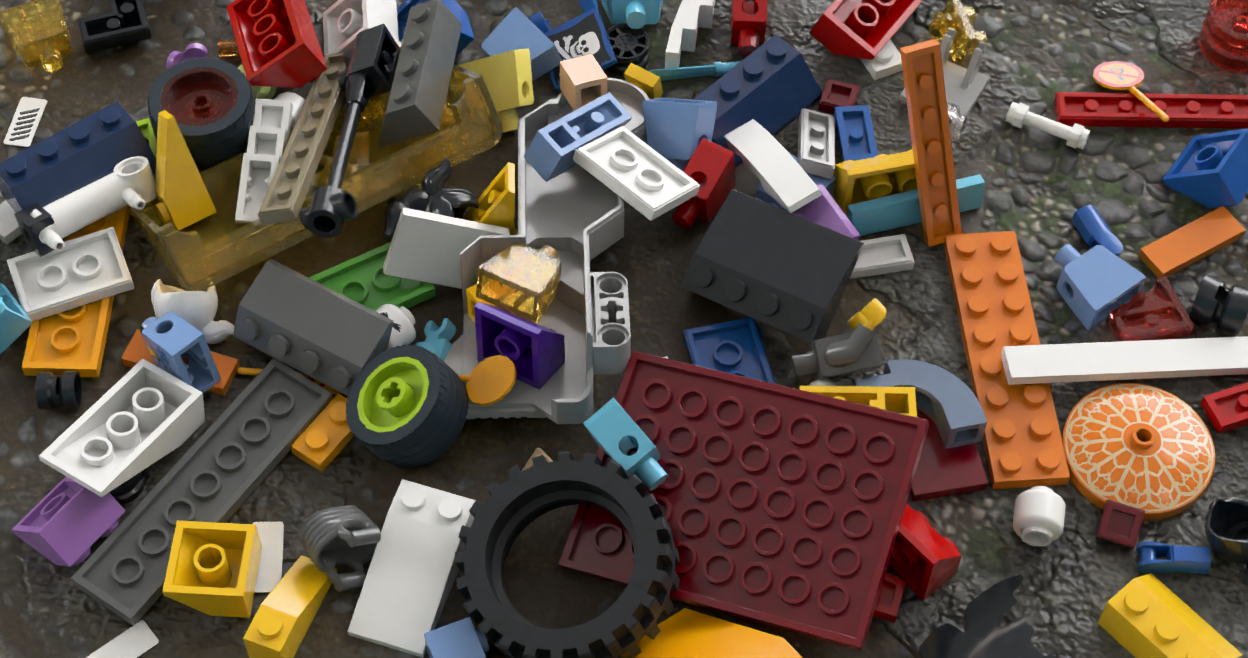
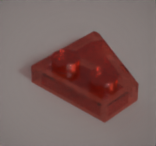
[1109,276,1194,342]

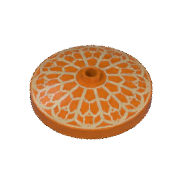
[1061,383,1215,521]

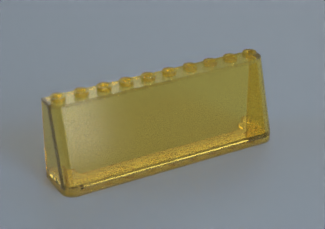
[128,65,503,291]

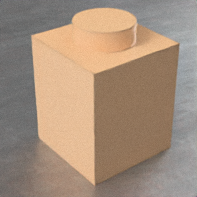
[560,54,607,111]

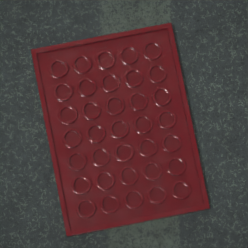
[558,350,929,651]

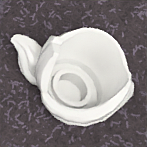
[151,279,235,344]

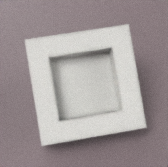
[860,39,903,81]

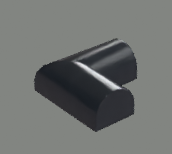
[78,0,151,54]

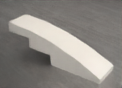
[665,0,715,69]
[235,99,293,225]
[724,119,822,213]

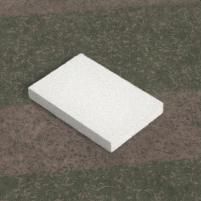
[573,126,700,221]
[383,208,510,289]
[7,227,135,321]

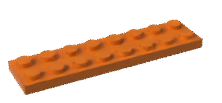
[943,231,1070,489]

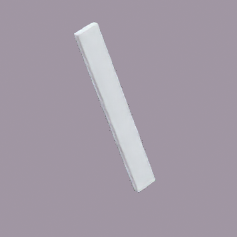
[1000,336,1248,385]

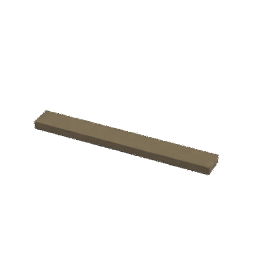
[258,52,347,225]

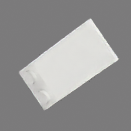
[39,359,205,497]
[347,479,476,658]

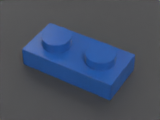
[834,105,878,162]

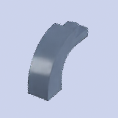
[854,359,987,449]

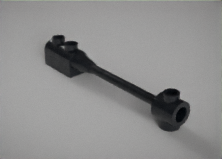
[299,24,400,238]

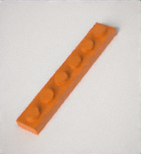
[900,39,962,247]

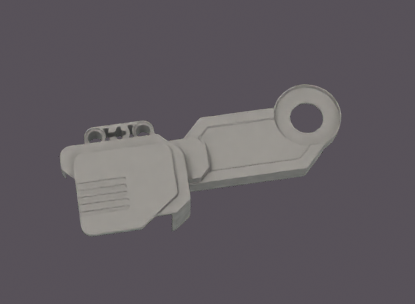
[444,78,649,424]

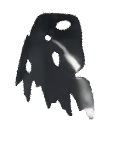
[919,574,1057,658]

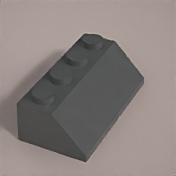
[378,0,462,147]
[233,259,394,396]

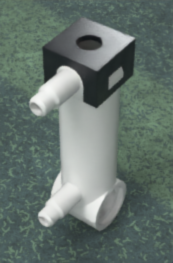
[14,156,157,257]

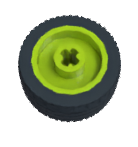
[346,345,469,468]

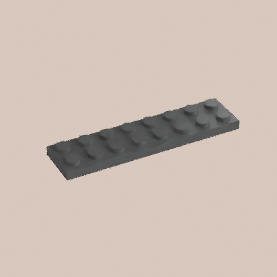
[71,358,333,626]

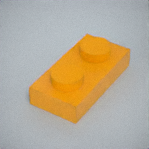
[291,393,355,472]

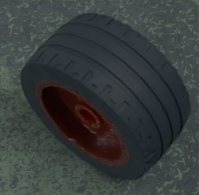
[148,58,256,168]

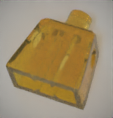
[0,0,73,72]
[476,243,562,323]

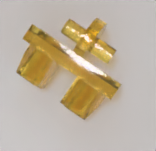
[929,0,988,62]

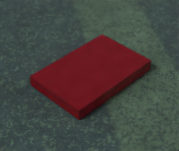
[910,409,988,502]

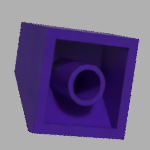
[474,302,565,389]

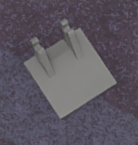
[899,28,990,126]

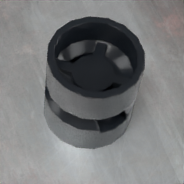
[1188,274,1248,335]

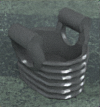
[299,505,381,592]

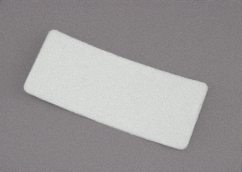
[253,522,284,593]

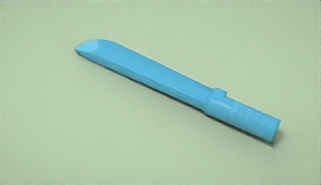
[649,61,741,81]

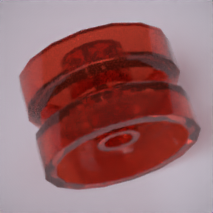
[1198,0,1248,72]

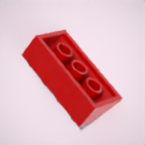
[227,0,327,88]
[809,0,923,60]
[888,503,962,601]

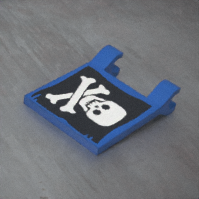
[529,0,618,92]

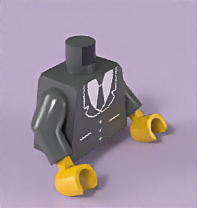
[791,298,886,380]

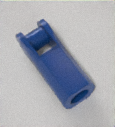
[1071,205,1123,256]
[1136,541,1211,574]

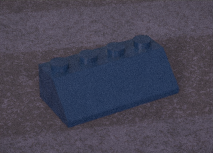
[692,34,822,168]
[0,101,156,213]

